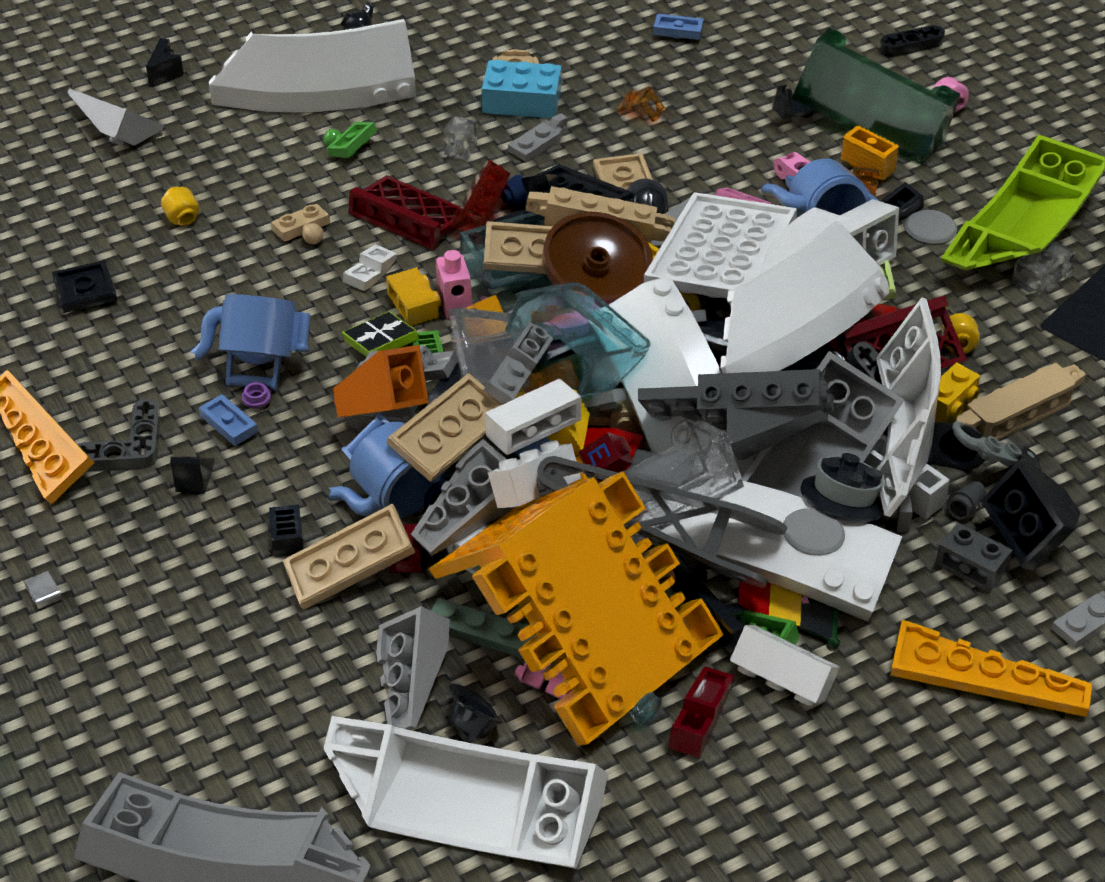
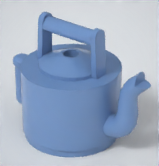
[761,159,879,217]
[190,294,311,392]
[328,412,446,518]

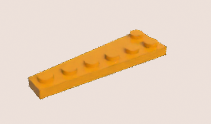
[0,370,94,505]
[890,620,1092,717]

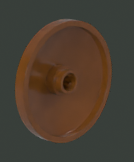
[542,212,653,306]

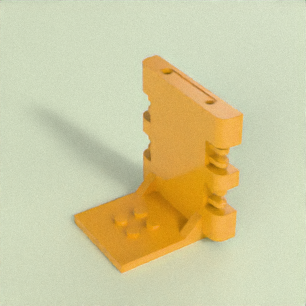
[429,472,724,746]

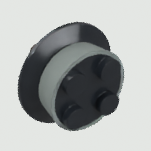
[800,453,884,522]

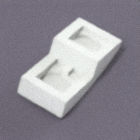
[342,244,397,291]

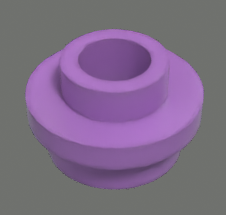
[242,382,271,409]

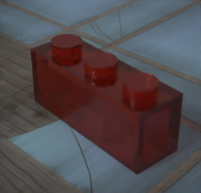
[451,159,511,239]

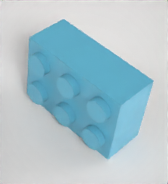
[482,60,562,118]

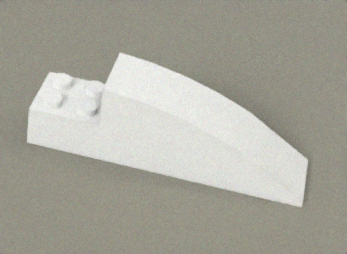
[760,199,899,274]

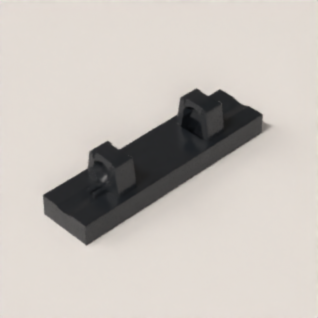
[670,551,744,655]

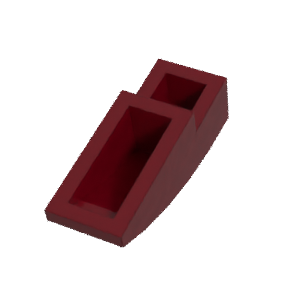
[668,666,735,758]

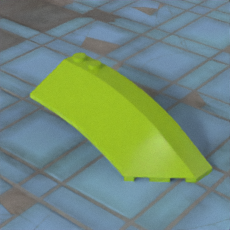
[941,134,1105,270]

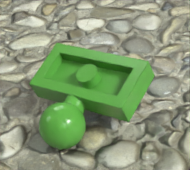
[323,122,377,159]

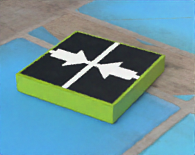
[342,311,419,357]

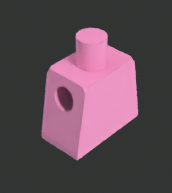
[436,250,472,320]

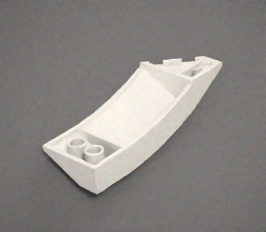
[208,19,416,113]
[720,221,889,373]
[589,276,754,485]
[876,297,941,517]
[634,477,902,622]
[323,716,608,869]

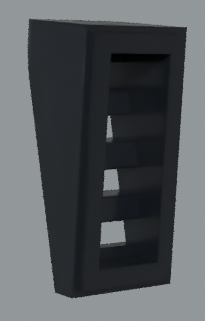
[880,182,924,222]
[269,504,304,556]

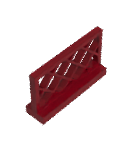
[348,175,470,250]
[835,295,967,384]

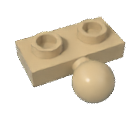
[271,204,330,244]

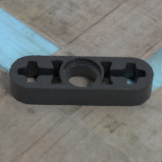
[879,25,945,57]

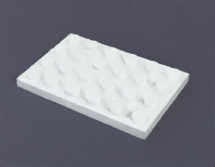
[644,192,797,299]

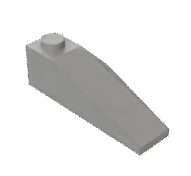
[67,88,164,147]
[411,439,512,556]
[376,606,450,730]

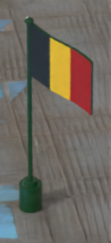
[738,581,840,648]

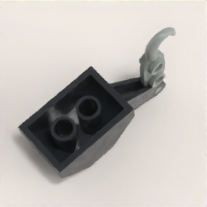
[952,421,1080,571]

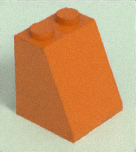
[333,345,429,417]

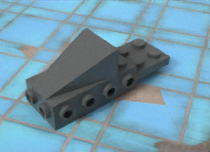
[638,369,834,460]

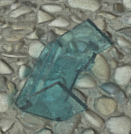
[505,282,651,397]

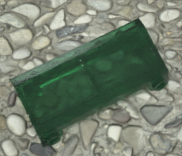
[793,27,960,165]

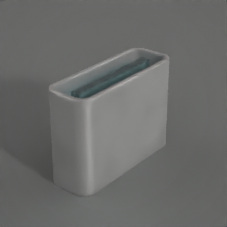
[24,571,62,609]

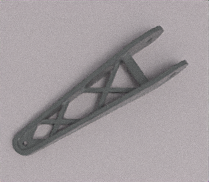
[537,456,788,588]

